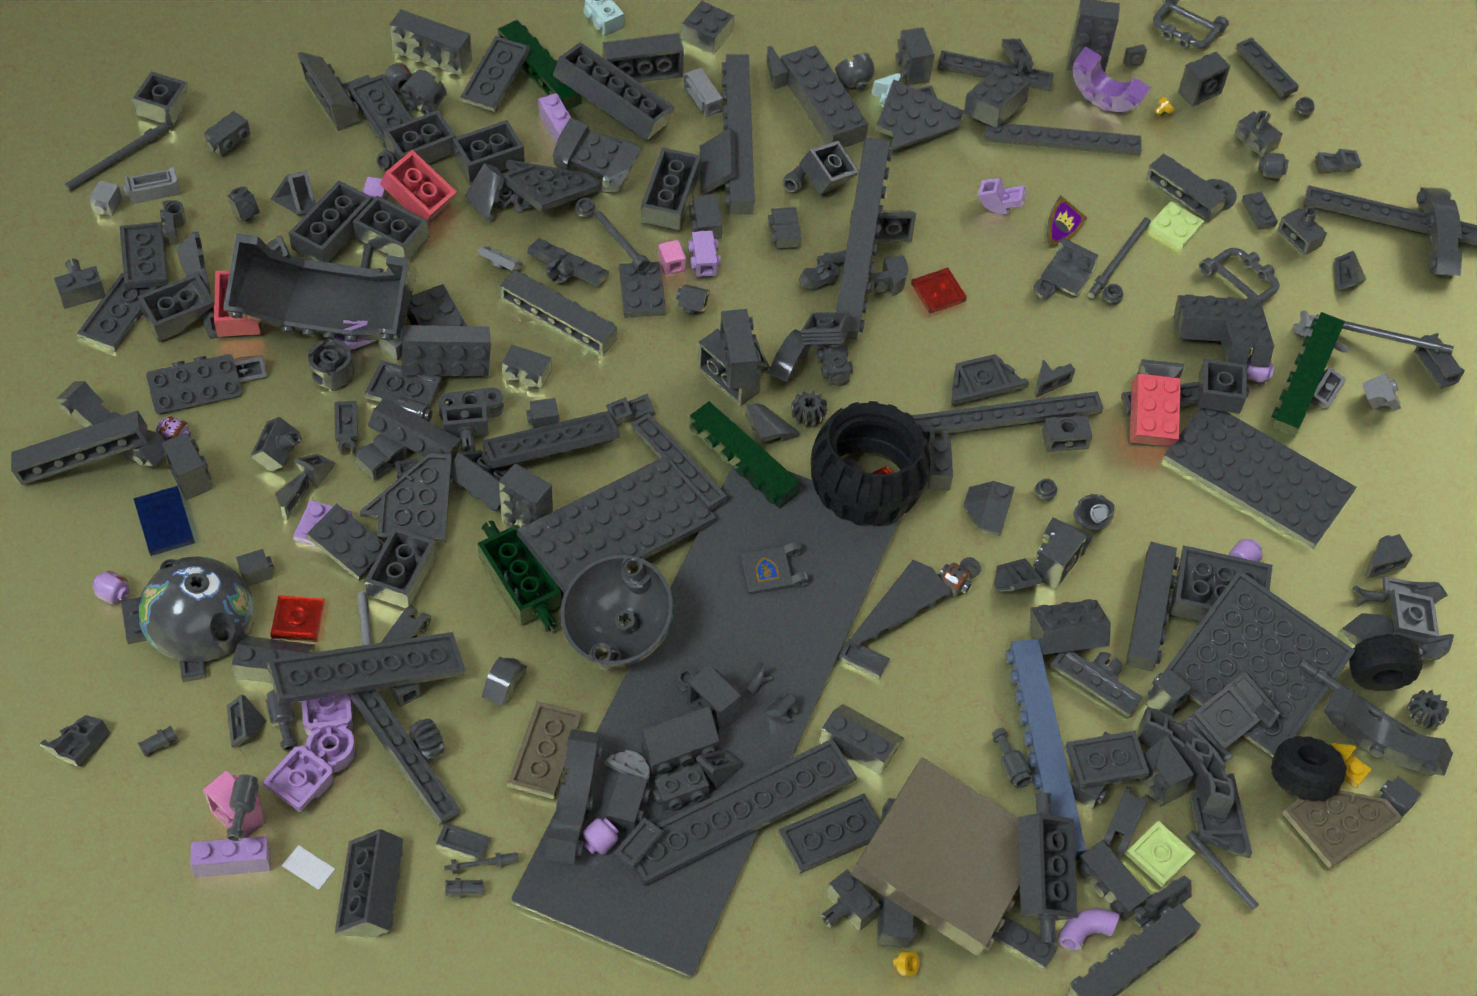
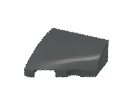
[465,163,505,221]
[745,403,799,443]
[40,715,110,767]

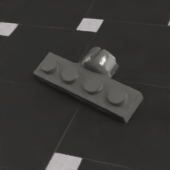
[527,238,609,287]
[1051,651,1142,717]

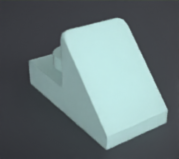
[872,73,901,108]

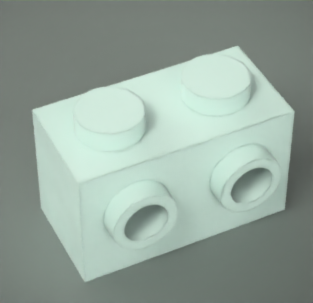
[583,0,624,36]

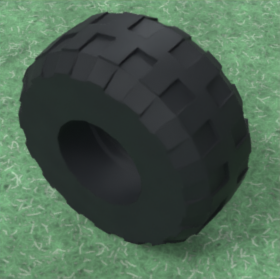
[1349,634,1422,691]
[1271,736,1347,801]

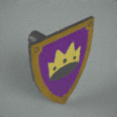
[1047,195,1087,246]

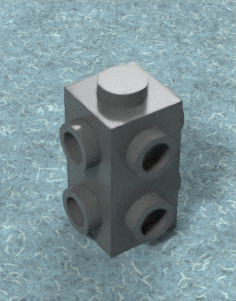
[204,111,251,156]
[816,343,853,386]
[652,765,709,811]

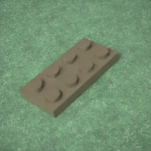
[508,701,582,799]

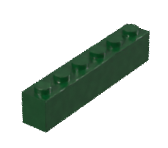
[498,20,582,110]
[1271,312,1345,437]
[689,401,800,509]

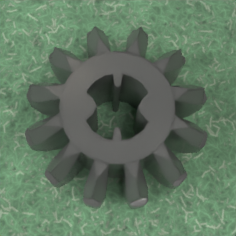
[791,390,827,427]
[1407,690,1449,729]
[409,718,444,760]

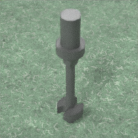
[444,852,519,874]

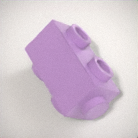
[688,231,721,277]

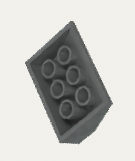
[1170,545,1272,622]

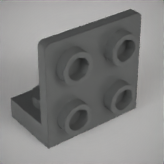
[1041,237,1099,296]

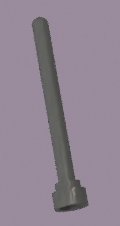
[595,211,651,274]

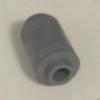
[392,397,433,422]

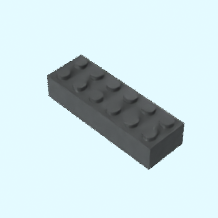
[553,42,675,141]
[781,45,868,148]

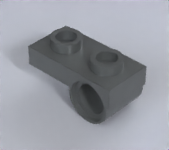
[160,200,187,246]

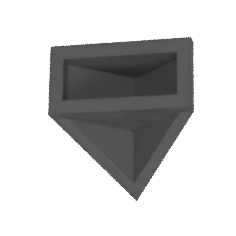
[271,170,316,215]

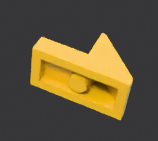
[1330,743,1372,789]

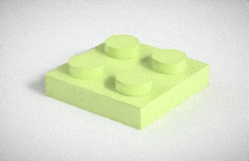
[1148,201,1204,249]
[1125,821,1195,887]

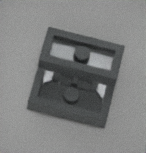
[1287,367,1346,409]

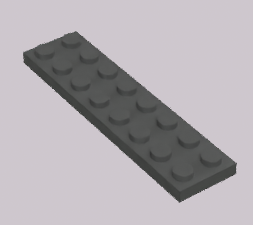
[267,632,466,705]

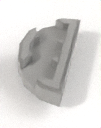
[605,750,650,784]

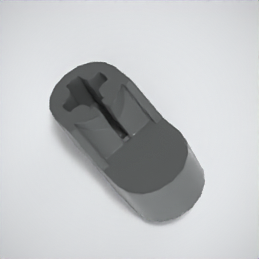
[799,262,841,289]

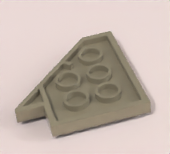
[1282,790,1403,869]

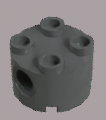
[400,69,447,115]
[308,339,354,391]

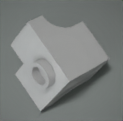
[1362,373,1401,411]

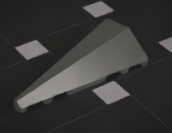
[176,231,218,339]
[850,560,951,649]

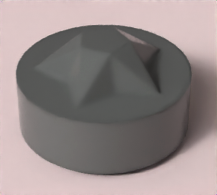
[1034,277,1055,299]

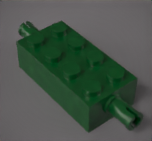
[477,521,562,632]

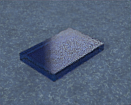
[133,486,195,556]

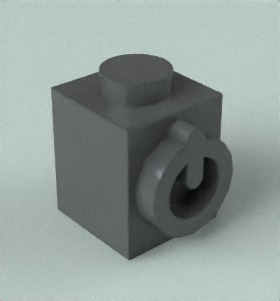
[227,187,260,221]

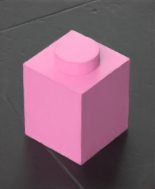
[658,240,686,276]

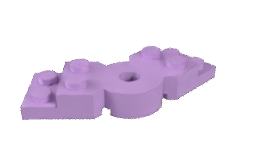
[262,694,356,813]

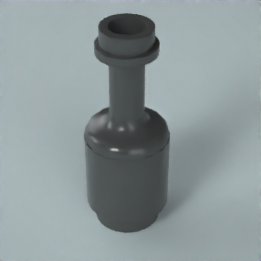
[266,690,297,752]
[992,728,1032,788]
[226,774,259,841]

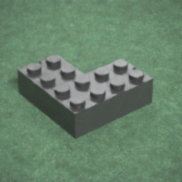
[1174,294,1274,367]

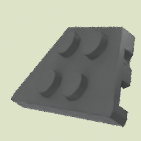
[951,354,1029,406]
[1189,773,1252,858]

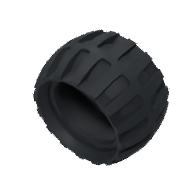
[811,401,931,526]

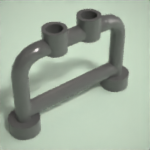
[1153,0,1229,48]
[1199,248,1280,304]

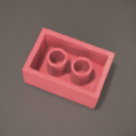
[380,150,457,223]
[214,270,261,337]
[1130,374,1181,447]

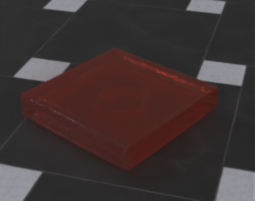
[911,268,967,314]
[270,595,325,642]

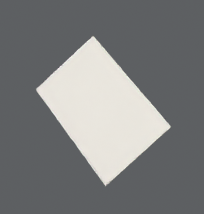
[282,845,335,890]

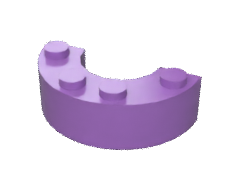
[1073,46,1151,112]

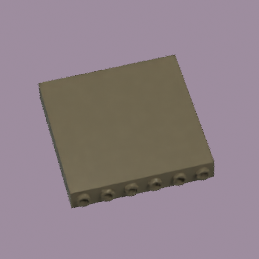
[850,757,1020,956]

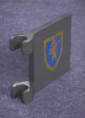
[740,541,808,594]

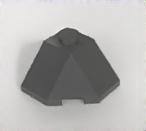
[963,481,1015,536]

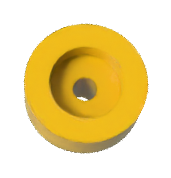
[1155,95,1175,115]
[893,950,920,977]

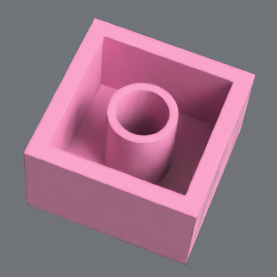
[203,771,265,838]

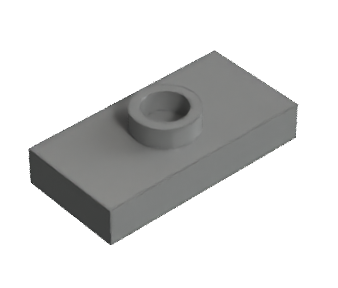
[477,246,523,271]

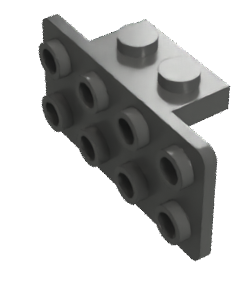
[146,354,242,414]

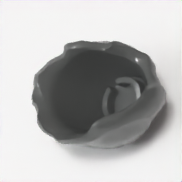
[1073,494,1116,530]

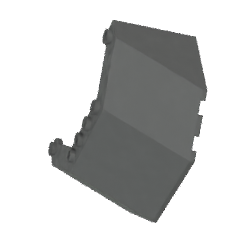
[223,233,418,342]

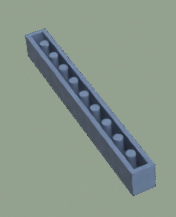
[1006,639,1086,861]

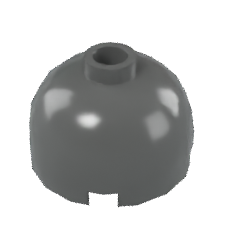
[835,53,875,90]

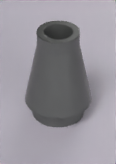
[783,165,806,192]

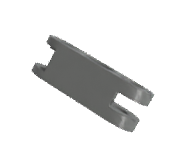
[438,387,504,421]
[381,606,431,643]
[1103,786,1149,857]

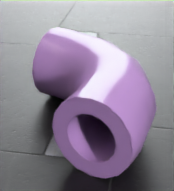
[1058,908,1120,951]

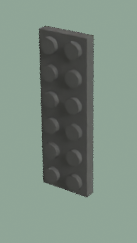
[482,411,620,469]

